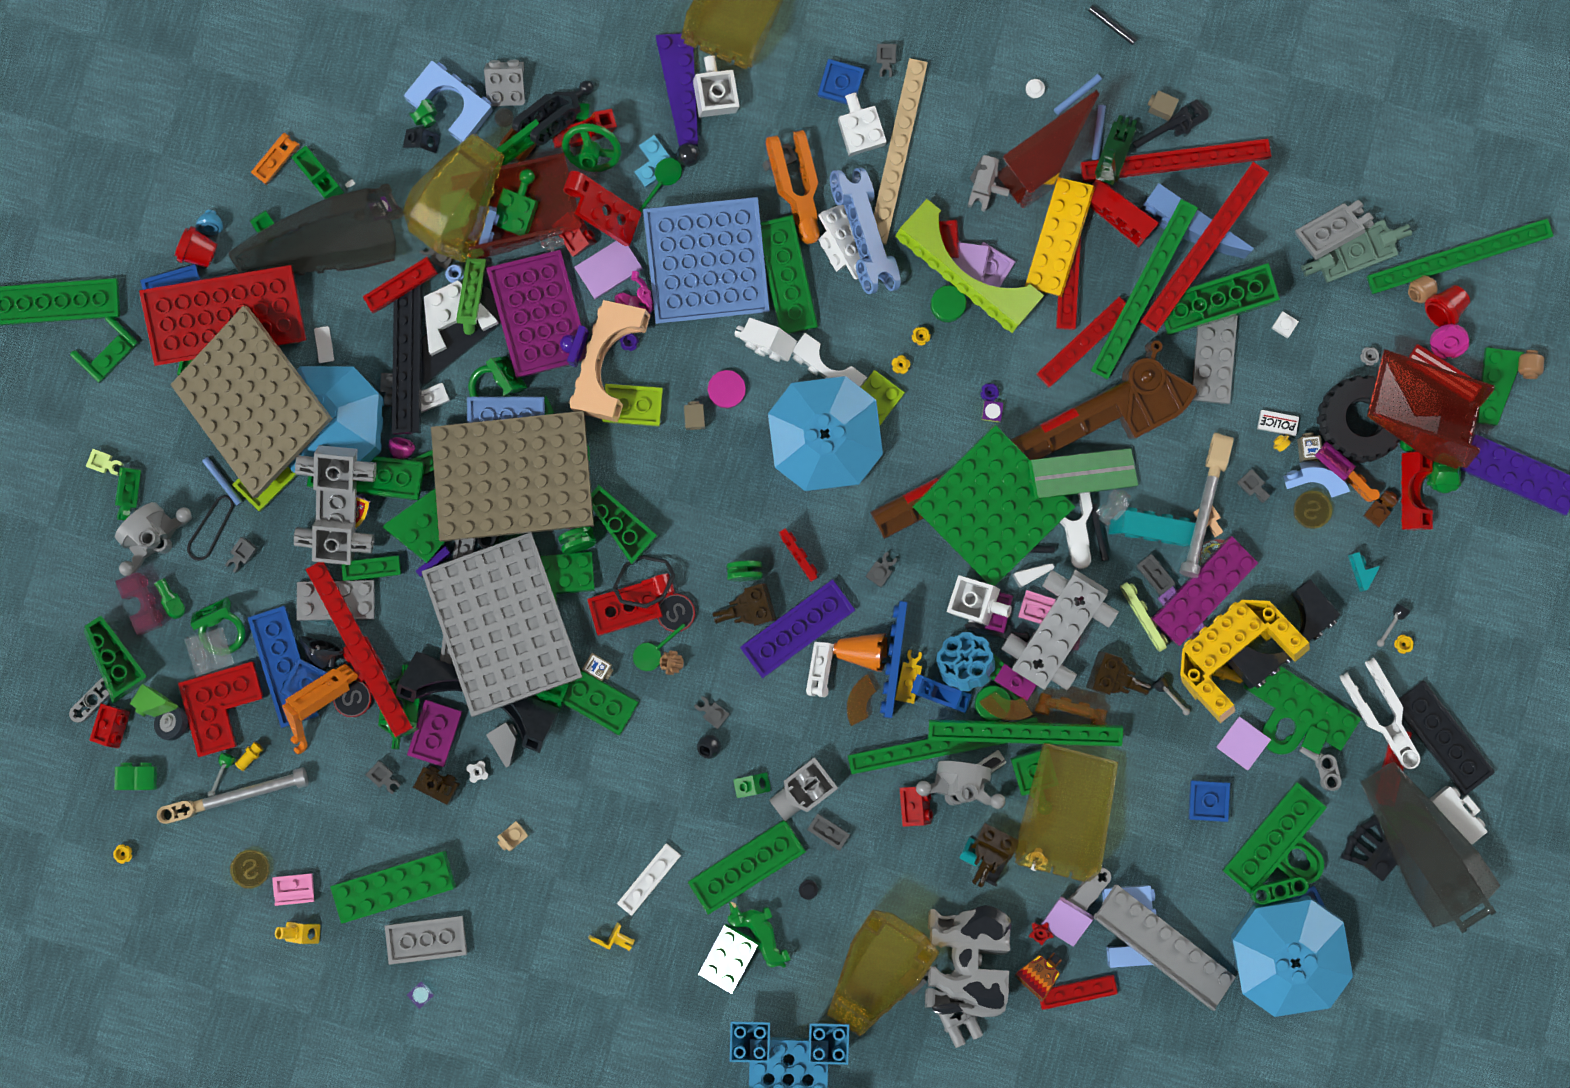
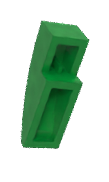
[291,146,344,204]

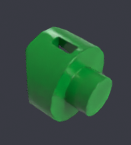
[409,99,438,128]

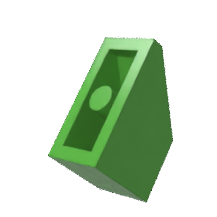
[130,684,178,717]

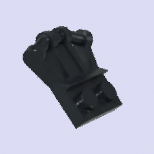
[1340,815,1407,881]

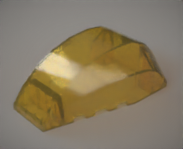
[403,134,504,262]
[827,909,939,1036]

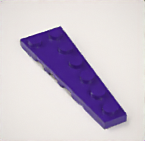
[656,33,698,147]

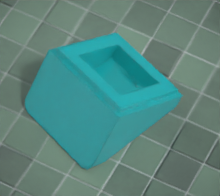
[959,837,977,866]

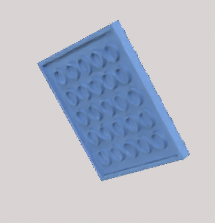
[643,197,769,324]

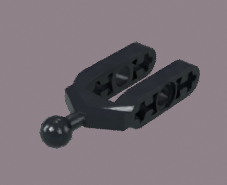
[512,80,594,146]

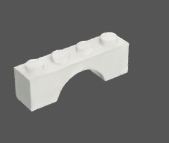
[792,333,867,388]

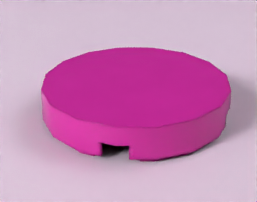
[1430,324,1469,359]
[708,370,746,409]

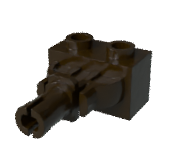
[713,583,777,626]
[1086,651,1151,695]
[413,765,460,805]
[972,823,1019,887]

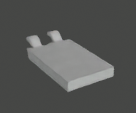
[1295,200,1374,260]

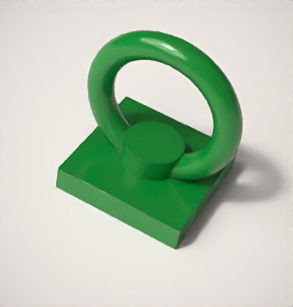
[468,356,527,397]
[190,596,245,655]

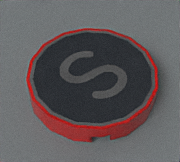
[658,594,695,632]
[333,679,372,717]

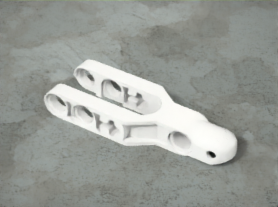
[1059,492,1092,569]
[1339,658,1420,769]

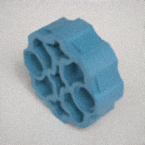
[937,632,995,691]

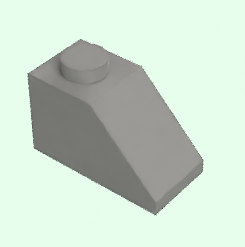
[486,722,518,768]

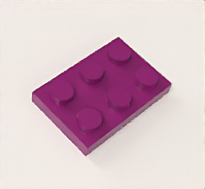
[407,700,463,767]

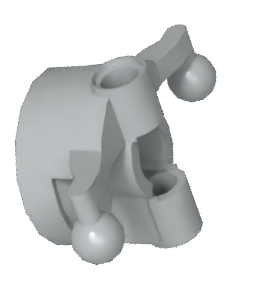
[115,502,192,576]
[916,761,1006,809]

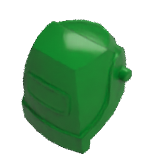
[1427,453,1461,494]

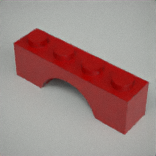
[1401,451,1433,531]

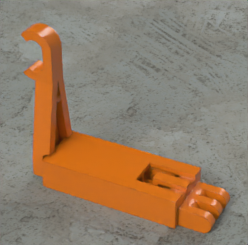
[282,664,358,754]

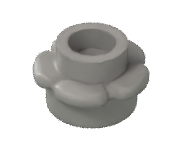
[1360,347,1379,366]

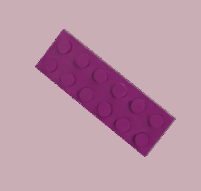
[1151,536,1258,646]

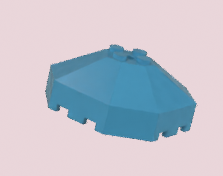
[288,366,384,473]
[768,376,883,491]
[1231,896,1353,1017]

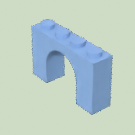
[404,61,493,146]
[1102,885,1156,968]

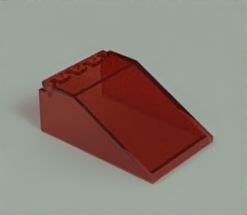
[998,90,1100,208]
[451,153,582,259]
[1367,349,1495,469]

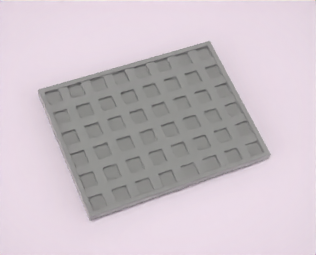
[422,532,583,717]

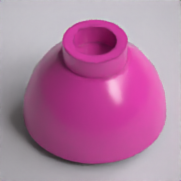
[388,437,415,460]

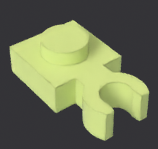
[86,449,124,476]

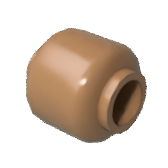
[1408,275,1437,304]
[1518,350,1544,379]

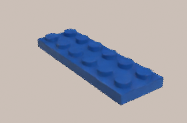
[880,601,907,718]
[248,606,319,728]

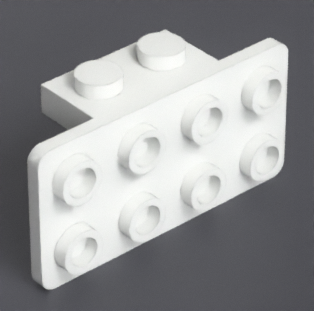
[818,205,860,279]

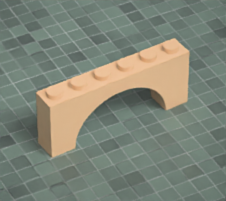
[570,300,651,422]

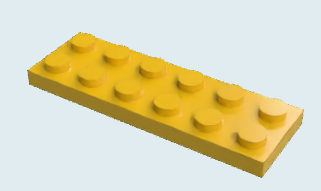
[1025,177,1095,297]

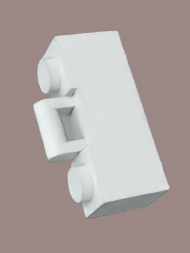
[1427,786,1487,847]

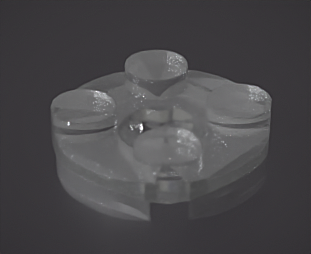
[1096,489,1131,525]

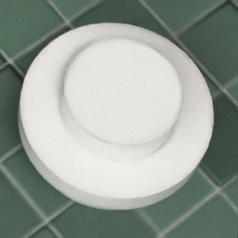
[1026,79,1045,98]

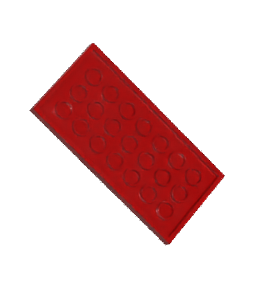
[139,265,307,366]

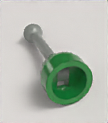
[208,752,235,797]

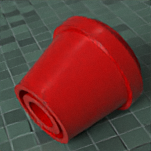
[174,226,218,267]
[1425,285,1470,327]

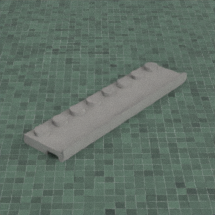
[1093,885,1236,1011]

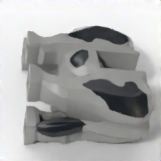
[925,905,1011,1017]

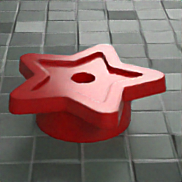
[1029,922,1054,945]

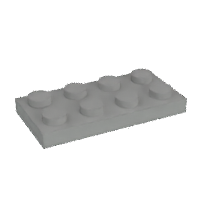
[297,580,375,621]
[385,916,467,965]

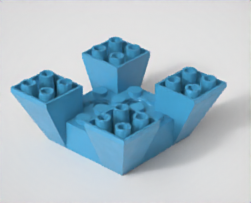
[730,1021,849,1088]

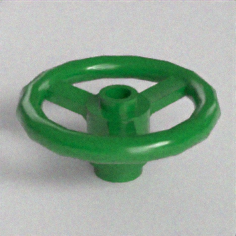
[562,124,622,172]

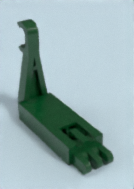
[1095,115,1137,185]

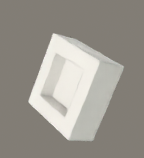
[1271,311,1299,338]

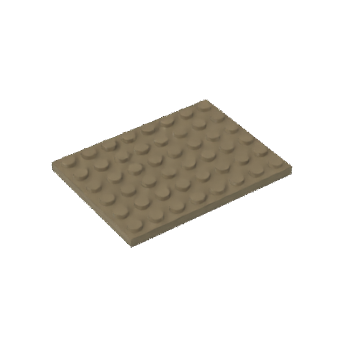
[170,306,333,498]
[431,411,594,542]

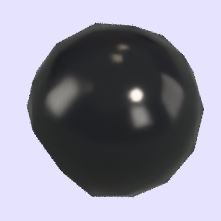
[676,143,700,167]
[697,734,721,759]

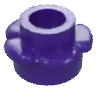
[620,333,639,351]
[980,383,999,401]

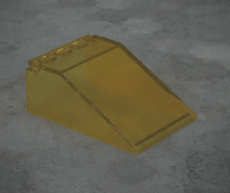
[681,0,783,70]
[1014,743,1118,882]

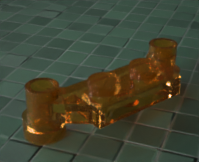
[1034,693,1108,725]

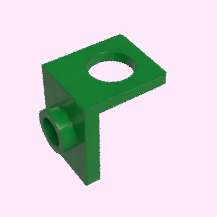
[733,772,771,798]

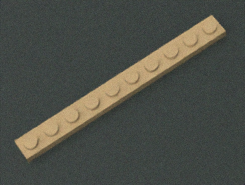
[874,58,928,245]

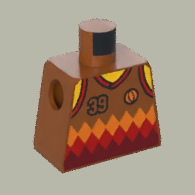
[1015,953,1062,1002]

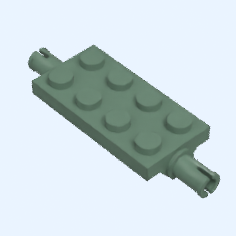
[1301,220,1412,283]

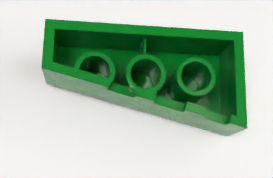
[591,485,658,565]
[84,616,147,704]

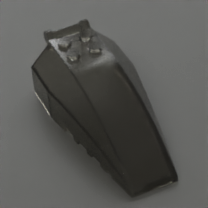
[229,184,404,276]
[1360,761,1501,934]

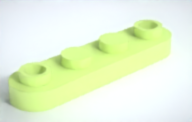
[1120,582,1168,652]

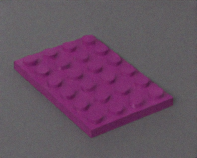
[486,250,587,378]

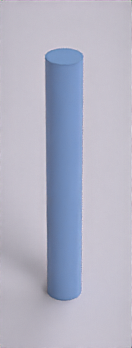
[1054,74,1102,115]
[1092,105,1106,161]
[202,457,243,506]

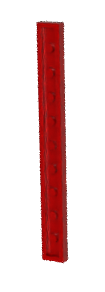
[1080,139,1272,183]
[1140,162,1269,333]
[305,562,413,738]

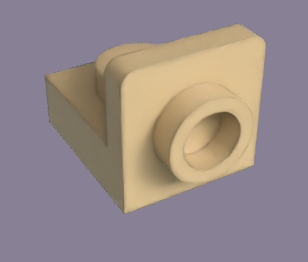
[497,821,529,851]

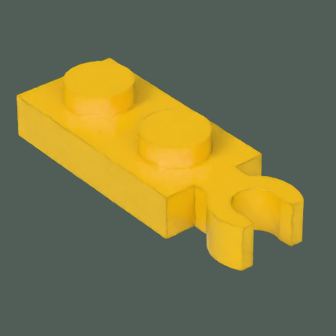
[895,650,922,704]

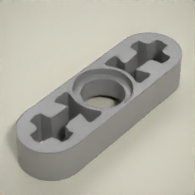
[69,678,110,722]

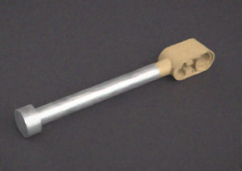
[1179,433,1234,578]
[157,767,309,824]

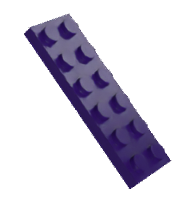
[1460,434,1570,516]
[740,579,855,679]

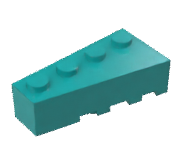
[1108,507,1196,547]

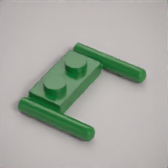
[70,317,139,383]

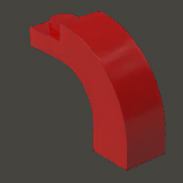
[552,109,617,148]

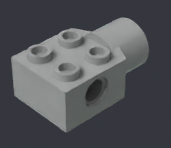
[769,757,838,821]

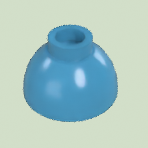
[196,210,223,235]

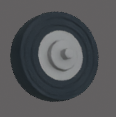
[154,707,188,741]

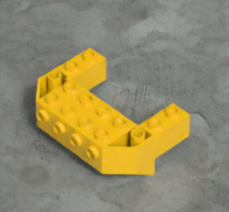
[1180,600,1310,724]

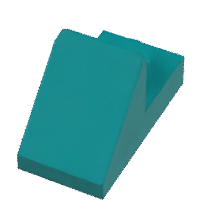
[1348,552,1380,592]

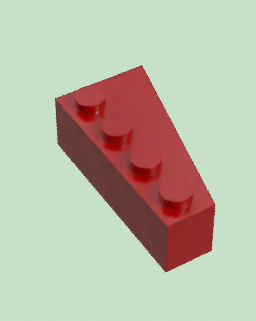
[1089,180,1159,248]

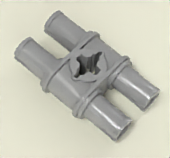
[936,990,983,1048]

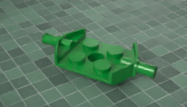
[378,665,420,750]

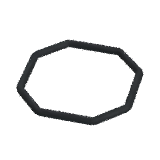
[613,555,675,608]

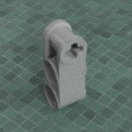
[1067,867,1111,911]

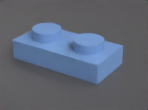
[479,206,499,248]

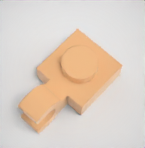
[1193,505,1223,537]

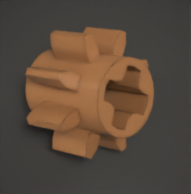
[660,651,684,675]

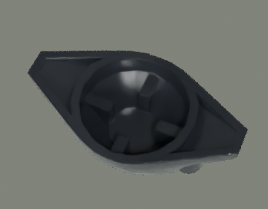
[299,636,344,669]

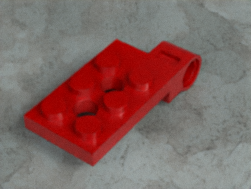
[563,171,642,247]
[587,573,675,636]

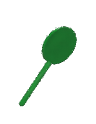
[639,158,682,212]
[633,623,686,671]

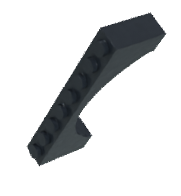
[396,651,559,753]

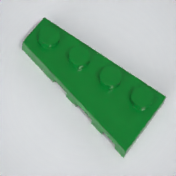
[1477,348,1524,426]

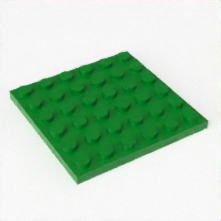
[912,425,1075,586]

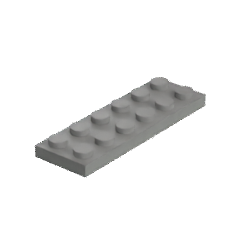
[1192,316,1238,404]

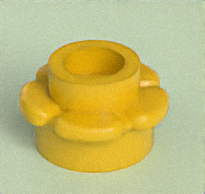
[912,327,930,346]
[891,355,910,374]
[1273,435,1291,452]
[1394,635,1413,654]
[113,844,132,864]

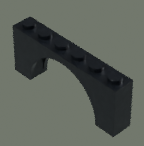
[1227,579,1340,689]

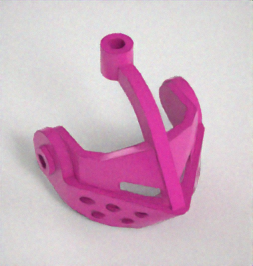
[615,271,654,314]

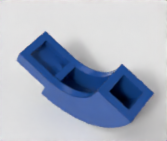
[911,674,972,713]

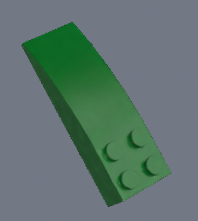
[1164,263,1280,335]

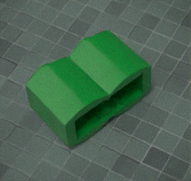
[114,763,157,790]

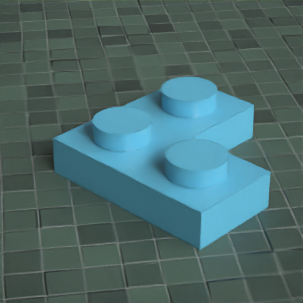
[634,135,671,188]

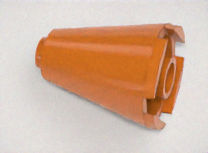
[833,633,888,672]

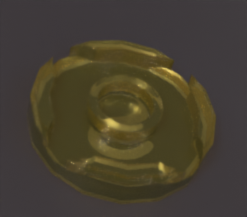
[1293,491,1332,529]
[230,850,270,888]

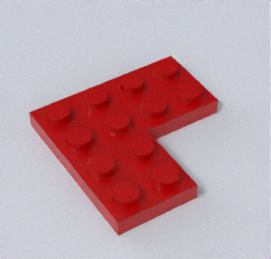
[178,662,264,757]

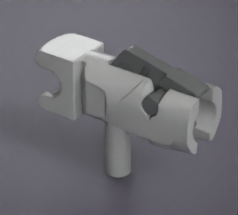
[967,155,1010,212]

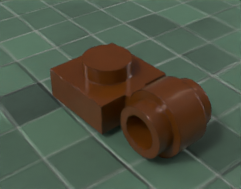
[1363,490,1399,528]

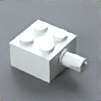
[693,56,739,117]
[838,93,886,157]
[734,318,797,362]
[947,575,1012,626]

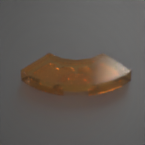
[847,674,876,726]
[979,692,1033,720]

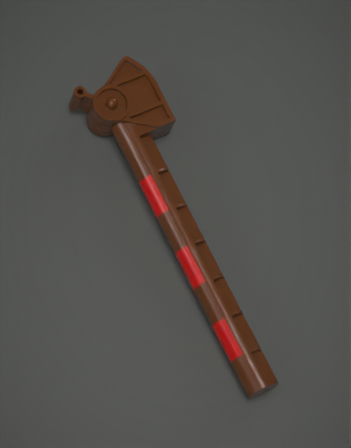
[870,341,1197,539]

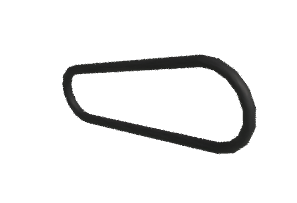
[187,495,234,561]

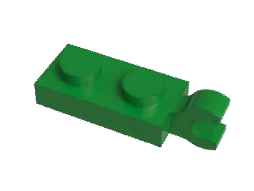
[115,467,141,521]

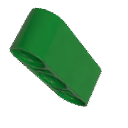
[1250,876,1309,904]

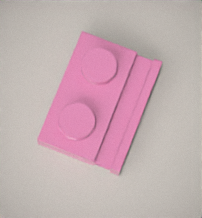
[1018,590,1055,624]
[272,873,315,906]

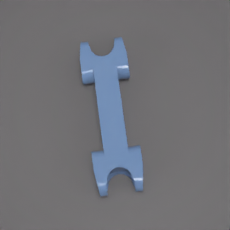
[830,168,901,294]

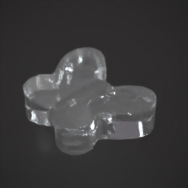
[540,237,564,252]

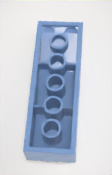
[1140,183,1254,259]

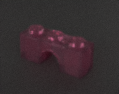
[115,572,163,635]

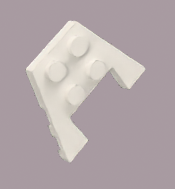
[424,280,499,356]

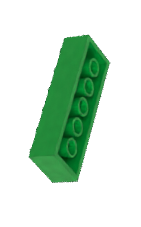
[330,851,456,924]

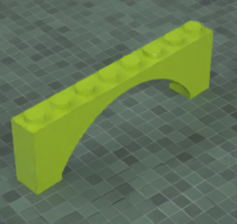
[895,199,1044,333]

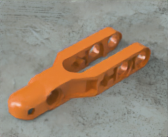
[766,130,820,244]

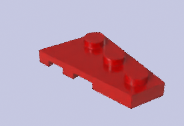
[779,528,819,583]

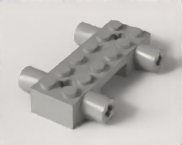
[294,445,376,565]
[1001,570,1119,690]

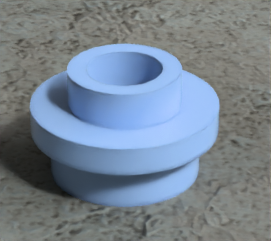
[445,264,464,283]

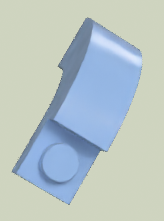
[1283,461,1350,498]

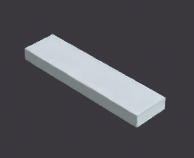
[617,843,681,916]

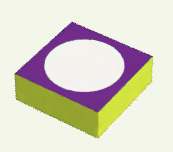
[982,400,1003,422]

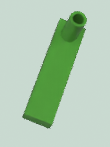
[456,258,486,335]

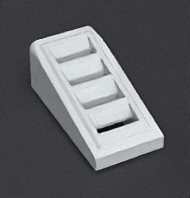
[1012,564,1054,587]

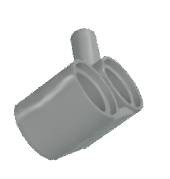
[1299,746,1341,791]

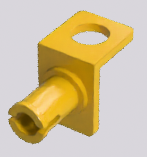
[275,922,321,944]
[588,922,635,951]

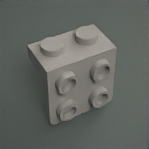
[484,59,525,106]

